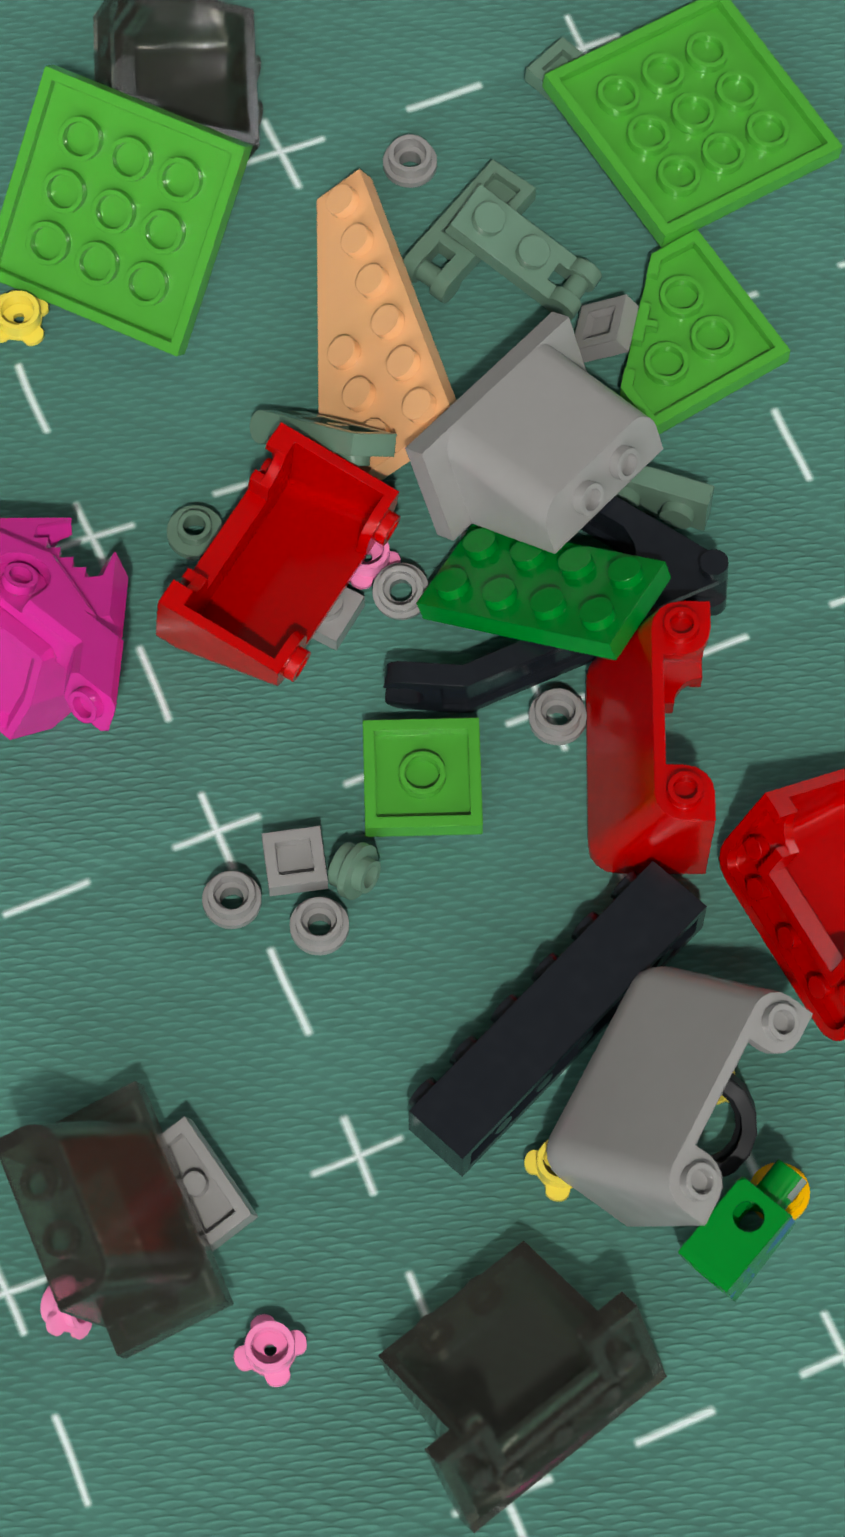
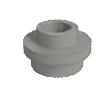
[383,134,437,188]
[372,563,429,620]
[529,688,587,745]
[202,871,262,929]
[290,897,349,955]

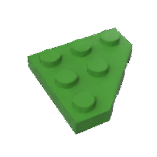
[620,229,791,434]

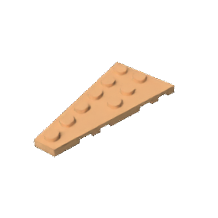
[317,169,456,481]

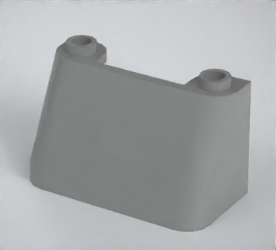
[547,966,813,1227]

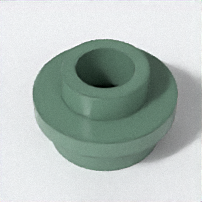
[166,505,223,561]
[328,842,381,900]

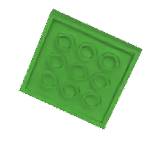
[542,0,843,248]
[0,64,253,357]

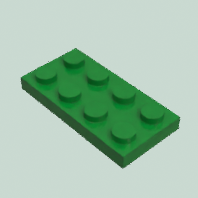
[416,524,671,660]

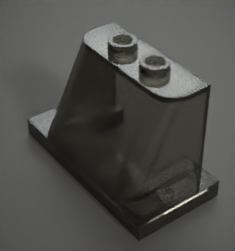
[93,0,263,160]
[0,1081,234,1359]
[378,1241,667,1533]

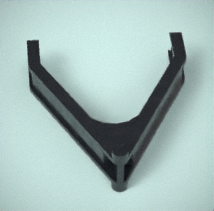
[383,496,729,713]

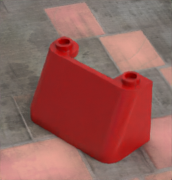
[156,422,401,686]
[586,601,716,874]
[719,768,845,1041]

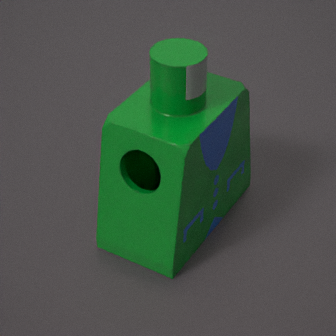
[678,1159,807,1302]

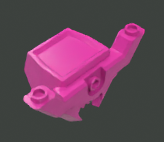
[0,518,129,740]

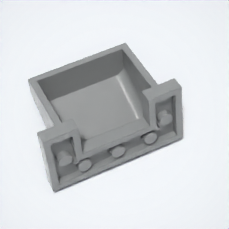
[405,312,663,554]

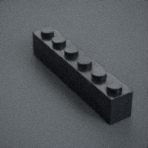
[408,861,707,1177]

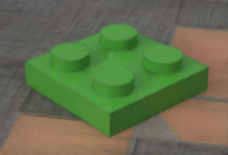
[363,718,483,837]

